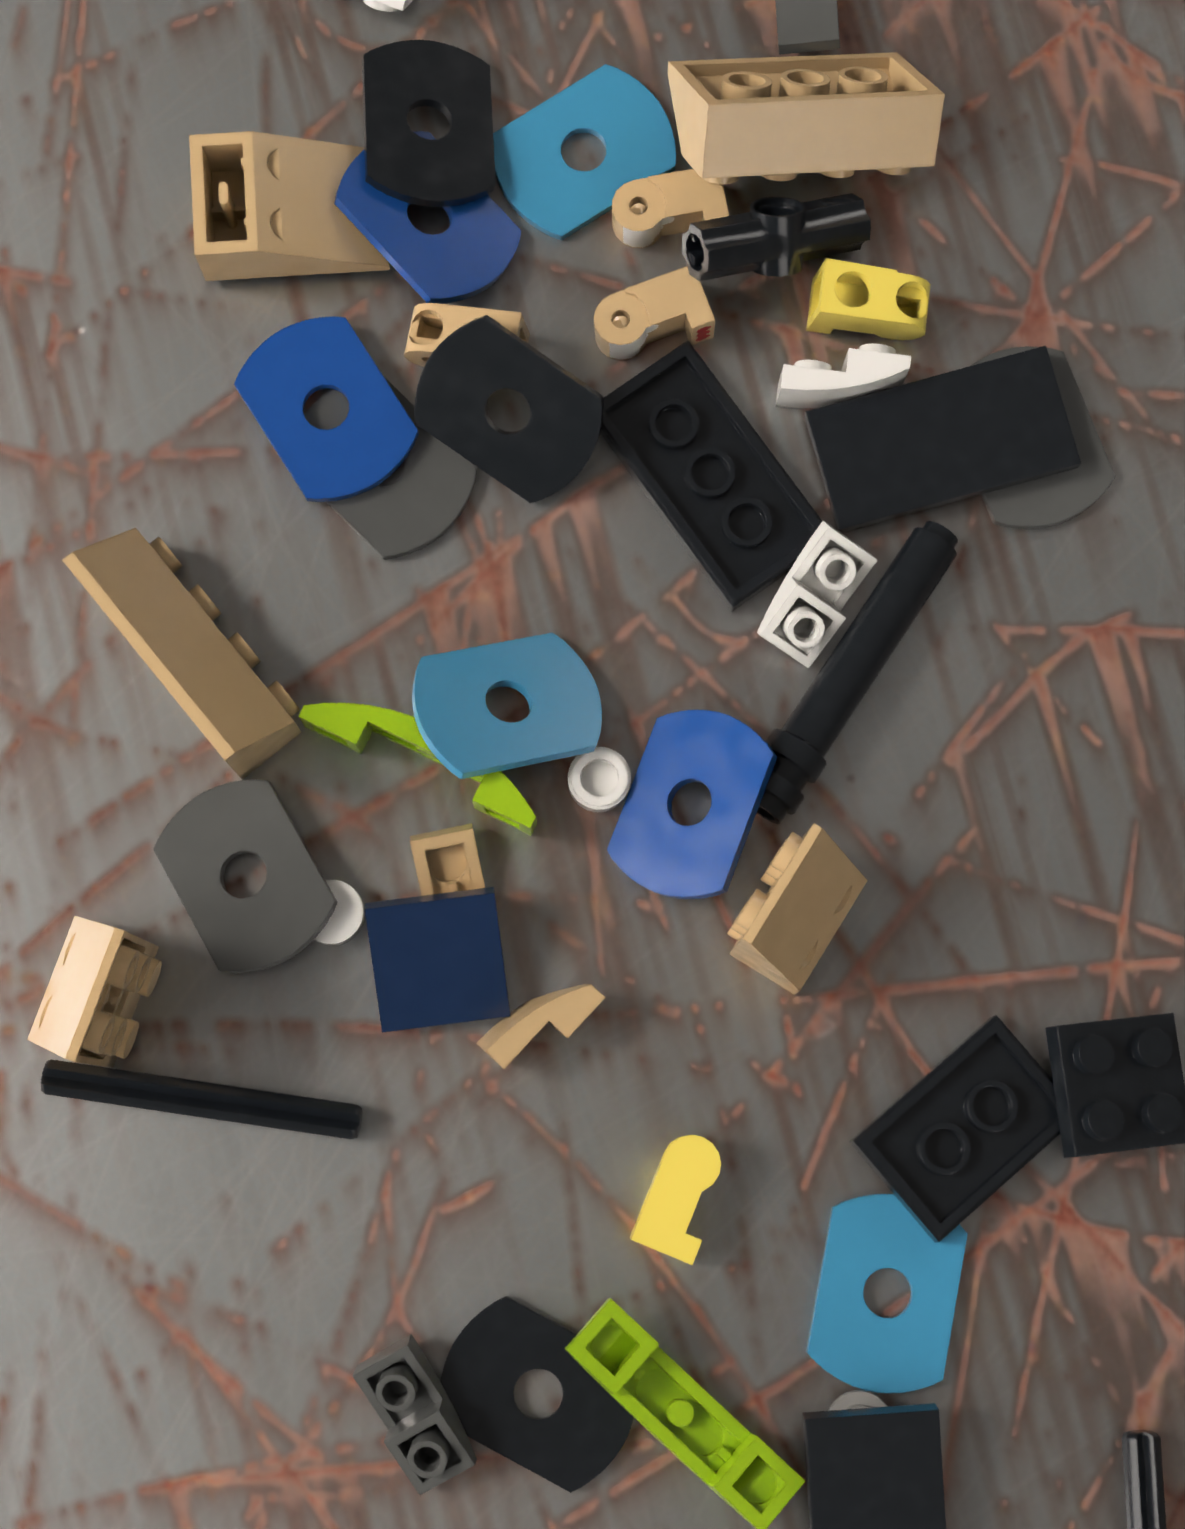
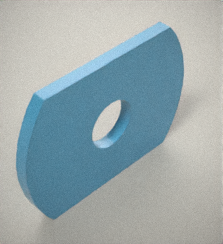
[493,64,676,241]
[412,632,602,779]
[806,1194,968,1393]

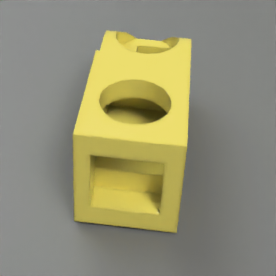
[806,258,931,340]
[630,1135,721,1265]

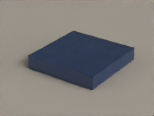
[365,887,510,1033]

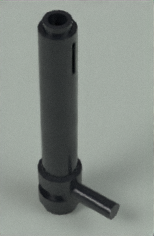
[756,521,958,824]

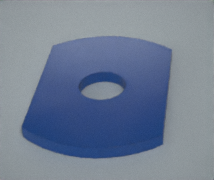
[334,131,521,304]
[234,316,419,502]
[607,710,777,899]

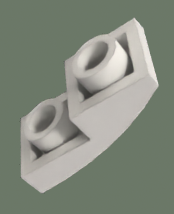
[776,343,911,409]
[757,520,878,668]

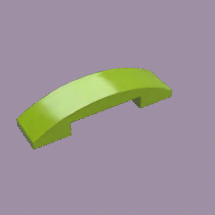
[298,703,537,836]
[565,1298,806,1529]

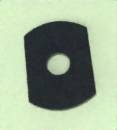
[362,40,496,207]
[414,315,604,503]
[440,1296,634,1493]

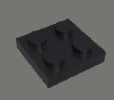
[1045,1013,1185,1158]

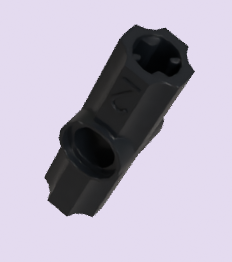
[682,193,871,282]

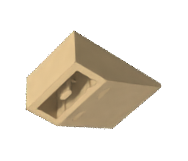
[189,131,390,281]
[727,823,868,995]
[27,916,162,1068]

